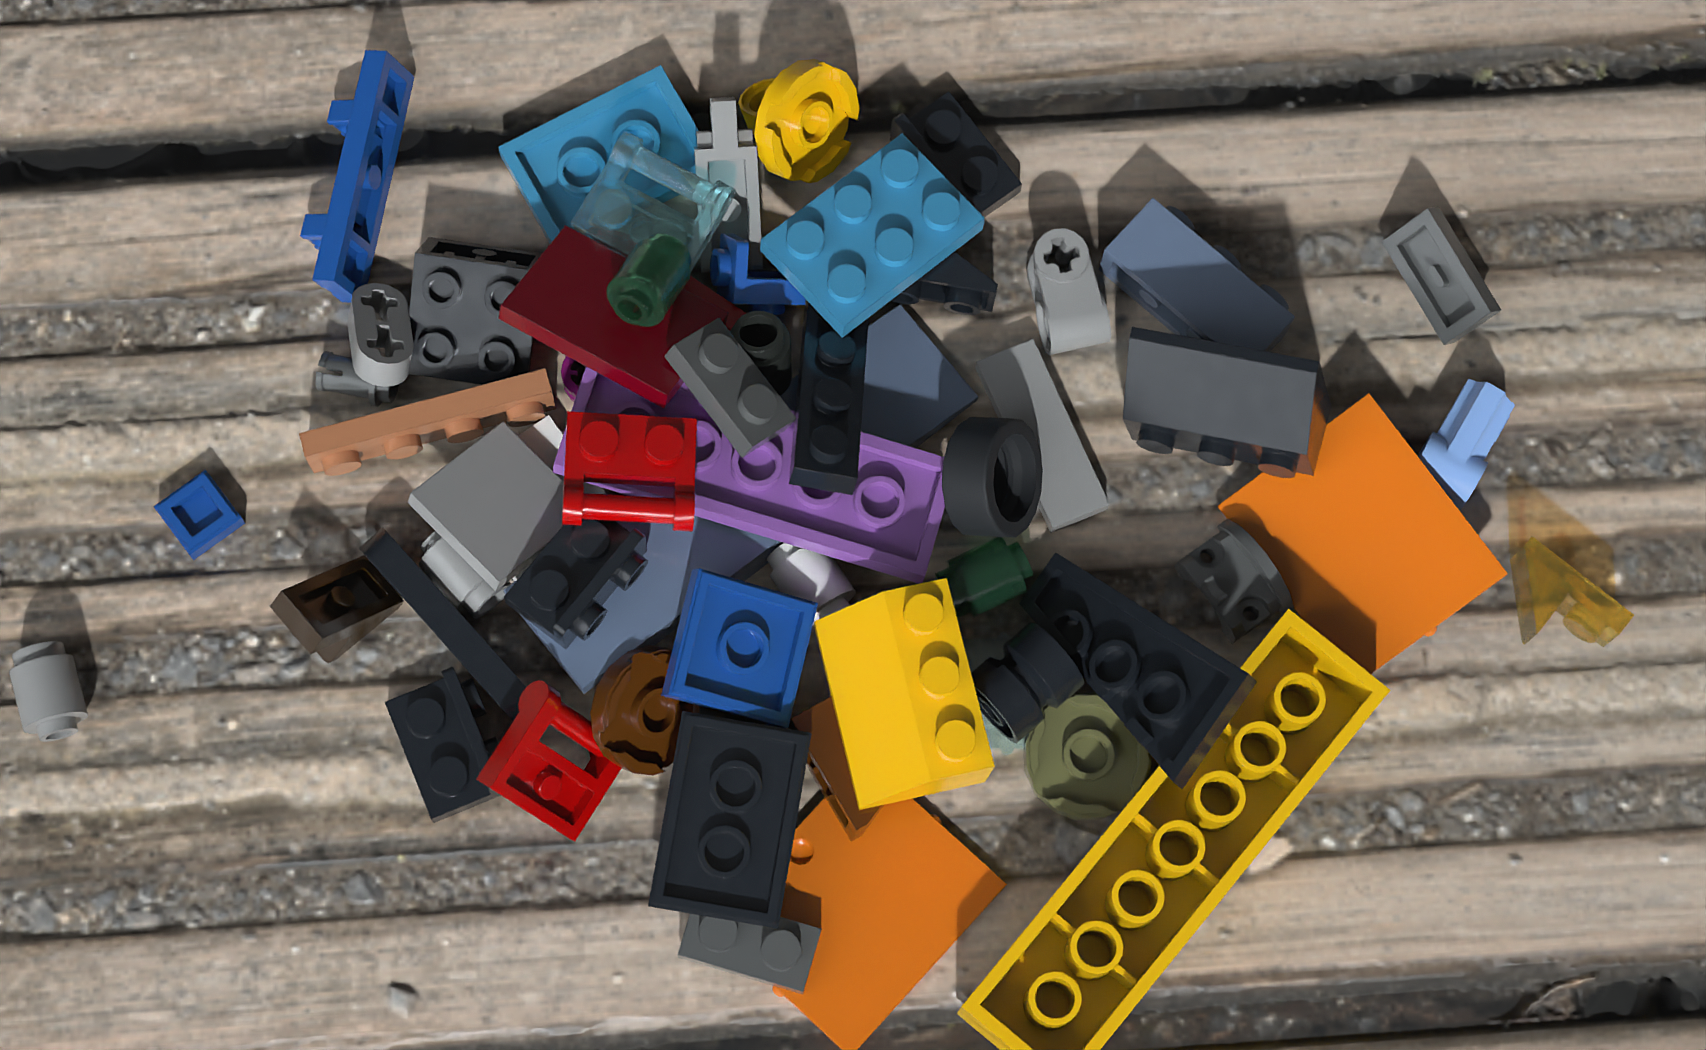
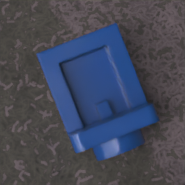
[710,233,806,315]

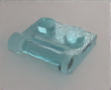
[571,131,736,287]

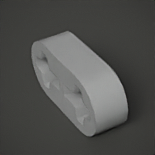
[347,283,414,387]

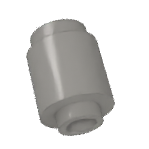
[419,531,511,619]
[9,641,88,742]

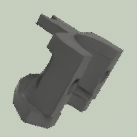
[1174,519,1294,644]

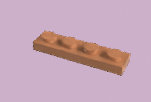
[299,368,556,476]

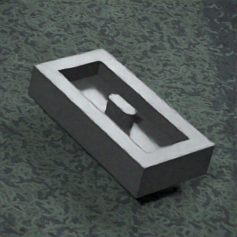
[1382,207,1501,345]
[664,318,797,458]
[678,914,822,994]

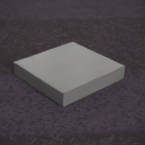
[408,422,563,591]

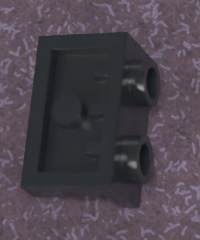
[890,92,1022,217]
[504,519,648,649]
[385,667,501,823]

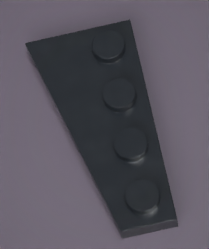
[1019,552,1257,789]

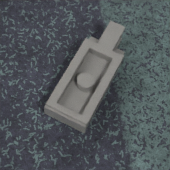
[694,97,763,273]

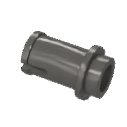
[316,351,399,407]

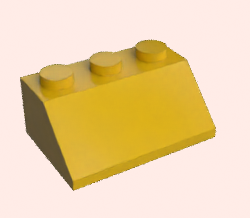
[814,578,995,810]

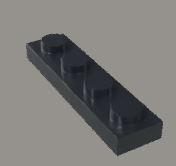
[789,300,869,495]

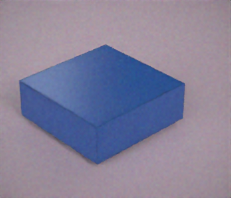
[153,469,245,560]

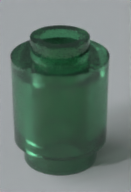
[606,233,692,327]
[935,537,1033,619]

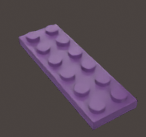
[553,367,945,584]

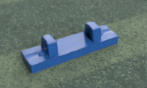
[300,50,415,303]

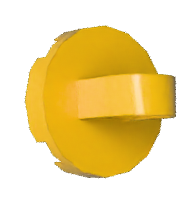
[738,59,859,183]

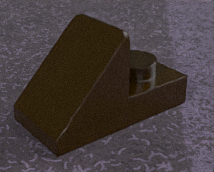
[270,555,404,663]

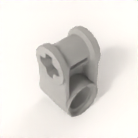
[1026,228,1111,355]

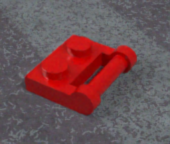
[562,411,697,532]
[476,680,622,842]

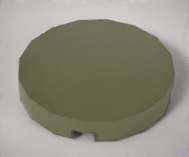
[1023,692,1152,820]

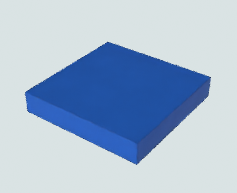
[661,568,818,728]

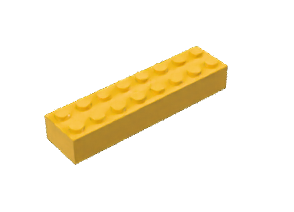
[957,609,1390,1050]

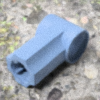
[1418,379,1515,511]

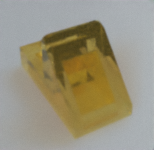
[1510,536,1634,647]

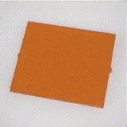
[1218,393,1508,674]
[772,798,1007,1050]

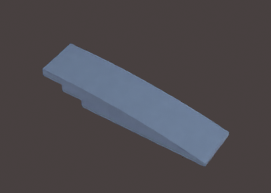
[503,305,978,694]

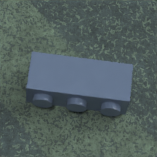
[1098,198,1295,352]

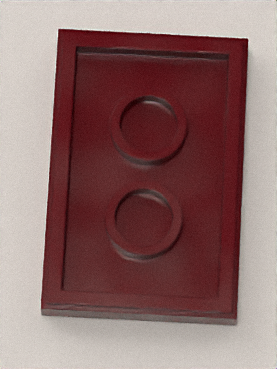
[499,225,729,409]

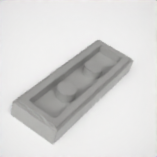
[975,339,1109,533]

